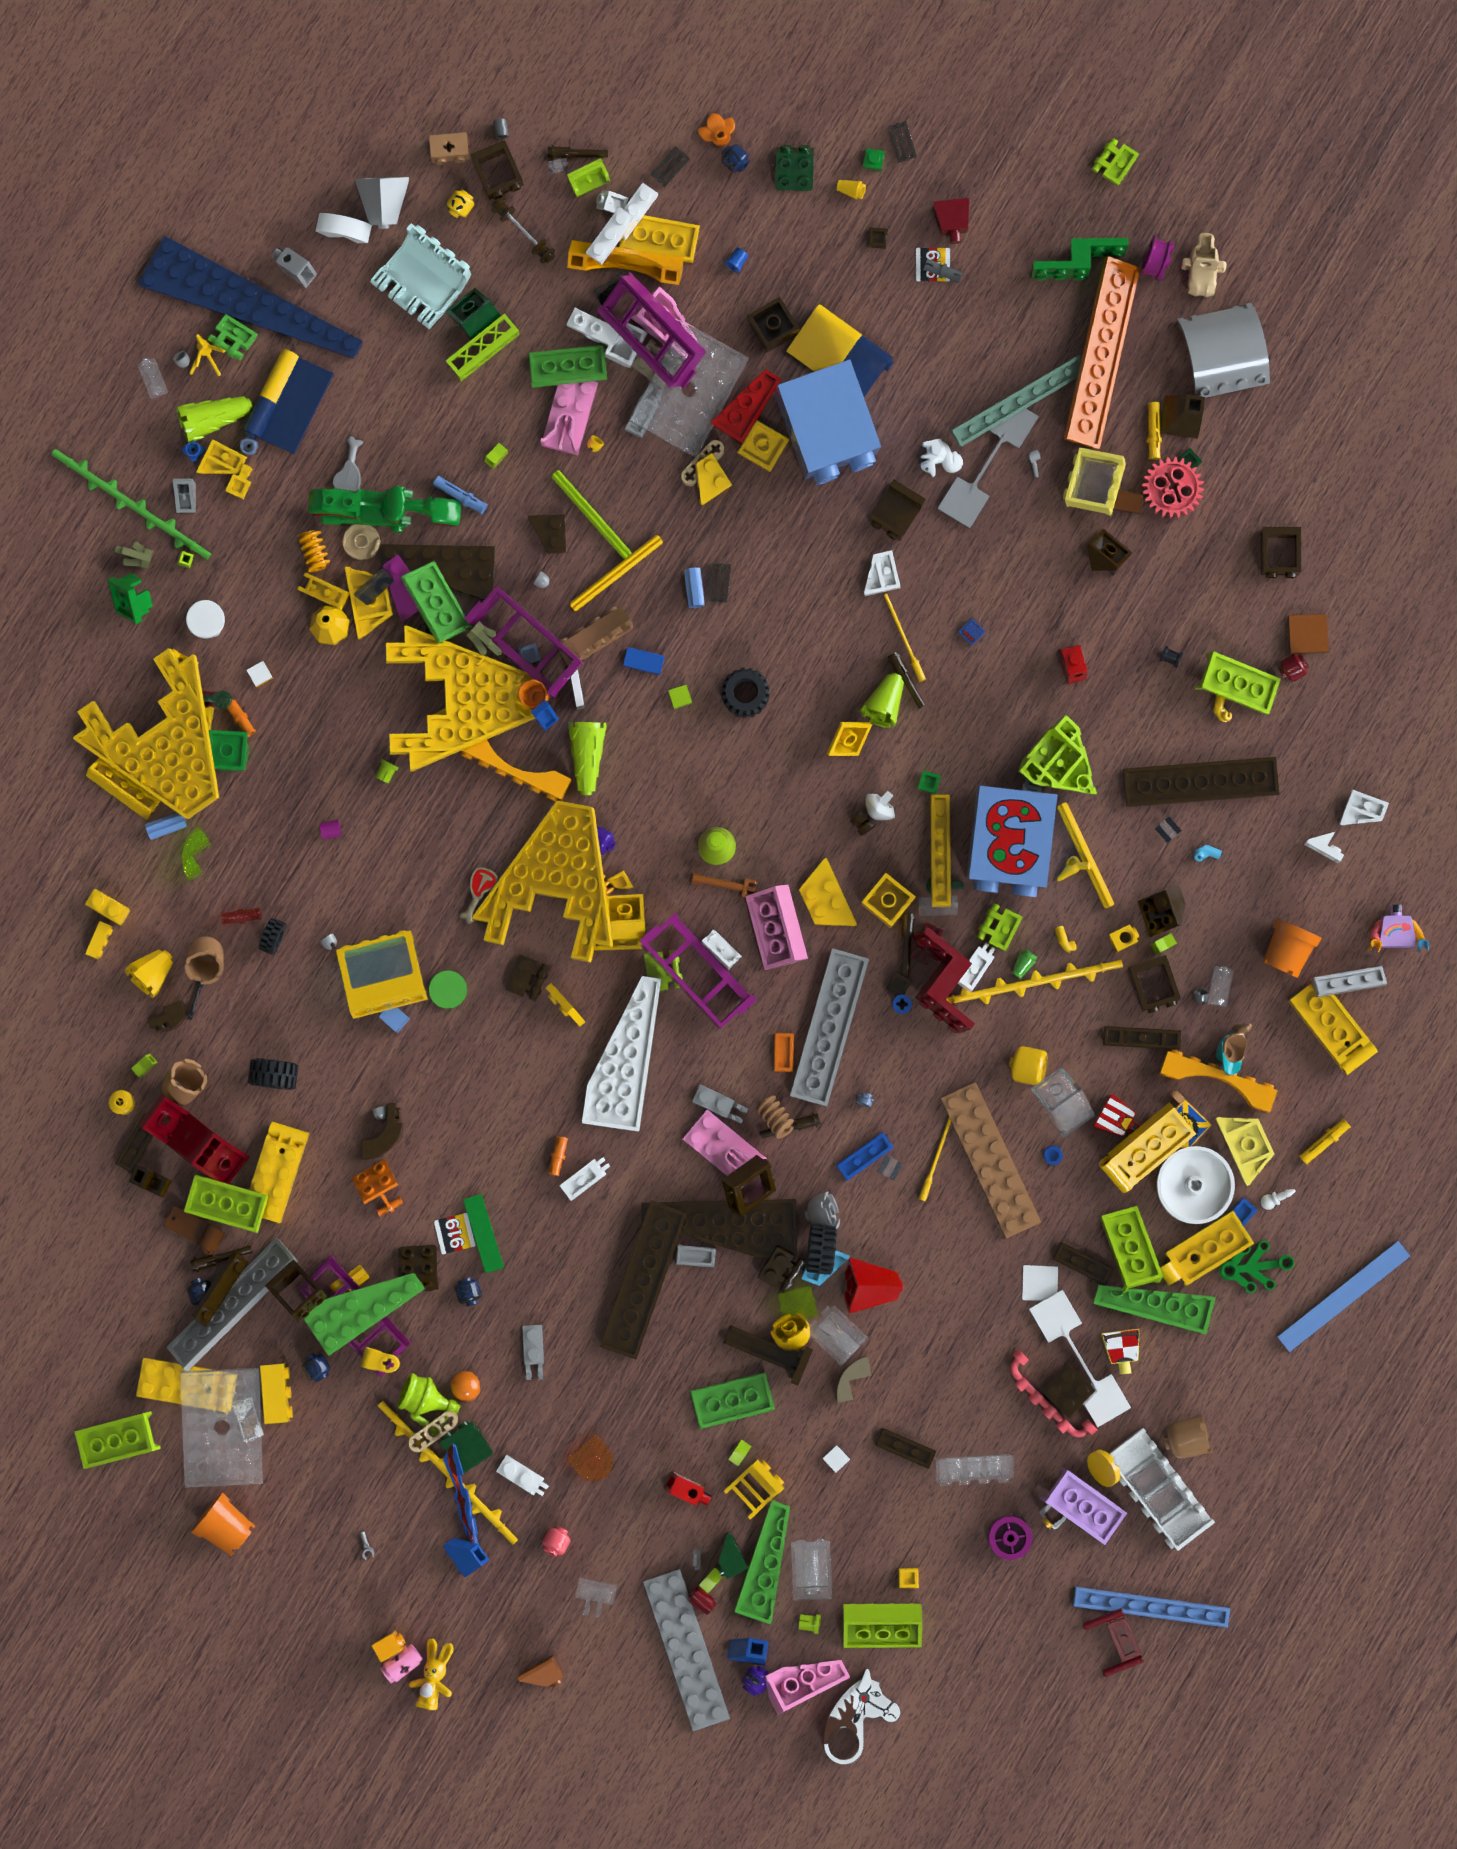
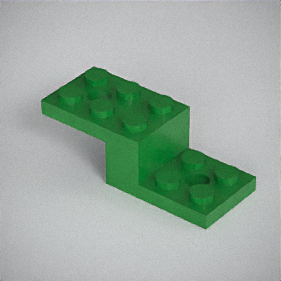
[1031,238,1128,281]

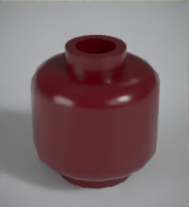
[1279,653,1309,682]

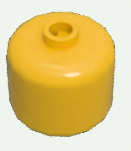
[1009,1046,1048,1086]

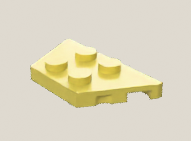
[1215,1117,1274,1186]

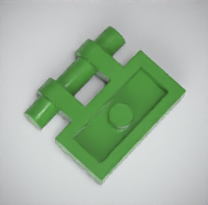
[208,314,258,361]

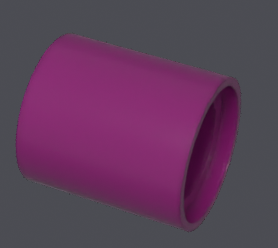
[319,819,342,840]

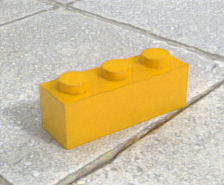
[85,921,113,959]

